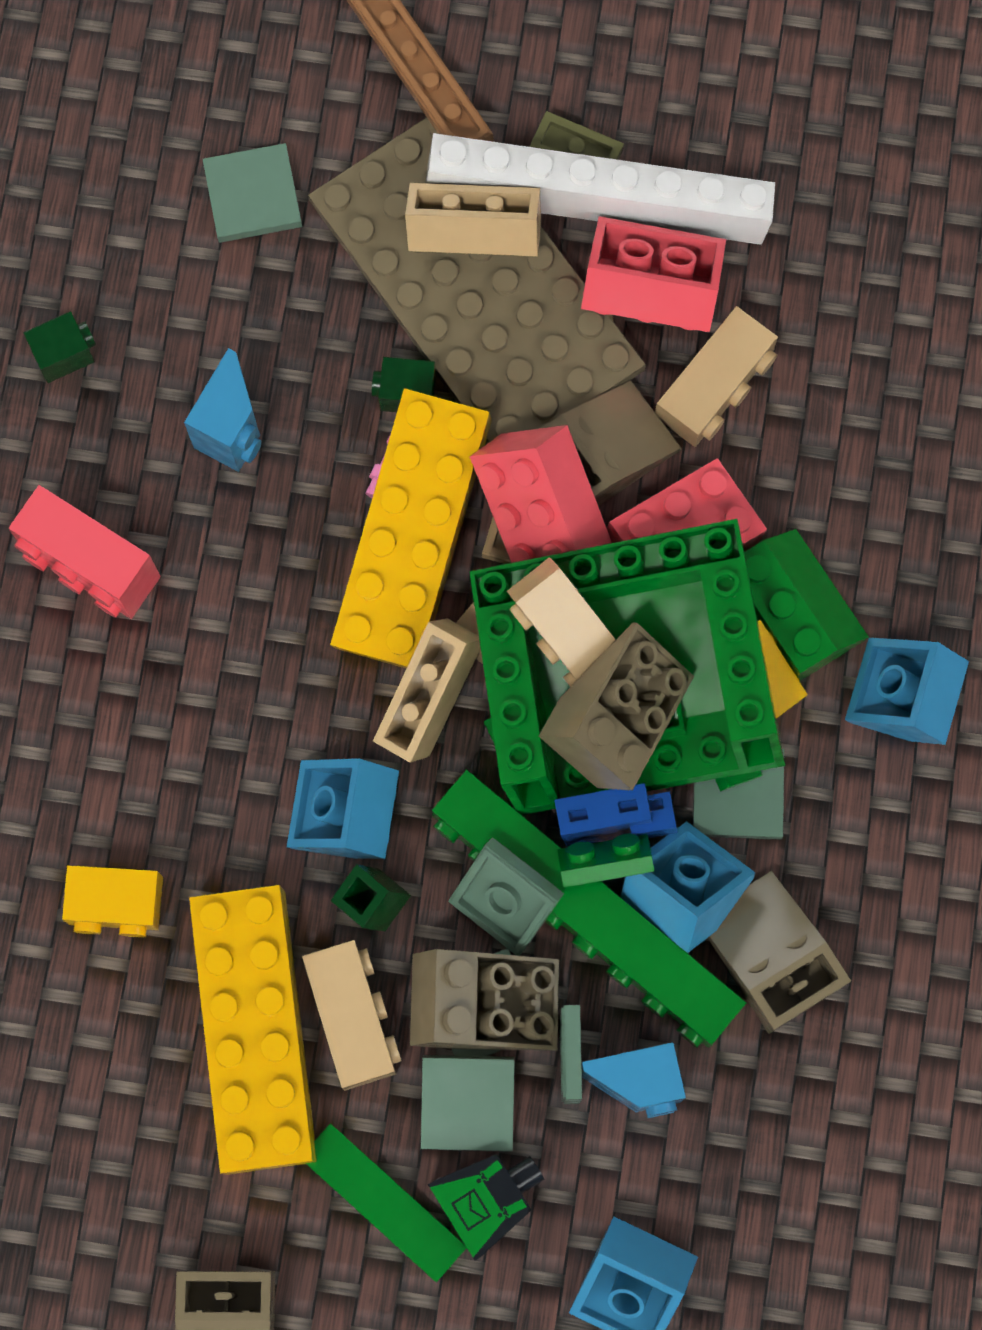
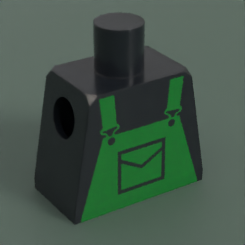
[428,1154,545,1261]

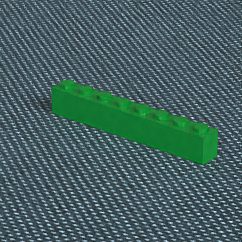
[431,769,746,1048]

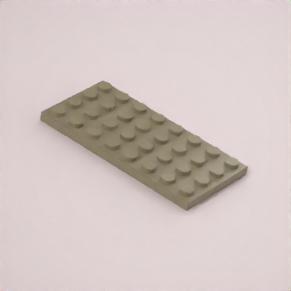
[308,117,646,443]

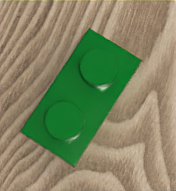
[557,834,655,887]

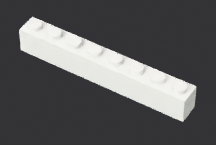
[426,133,775,245]

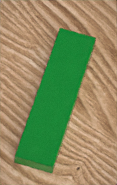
[306,1123,467,1283]

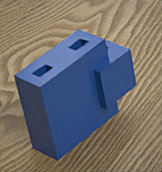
[554,783,678,847]

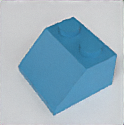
[184,348,262,472]
[845,638,969,745]
[287,758,399,859]
[620,821,755,953]
[581,1042,686,1118]
[569,1216,698,1330]

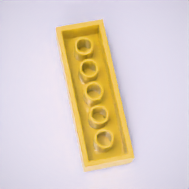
[330,388,492,669]
[189,885,316,1175]

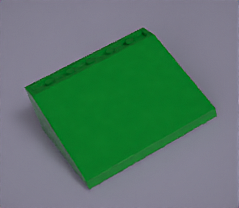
[469,519,785,815]

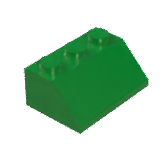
[744,529,869,681]

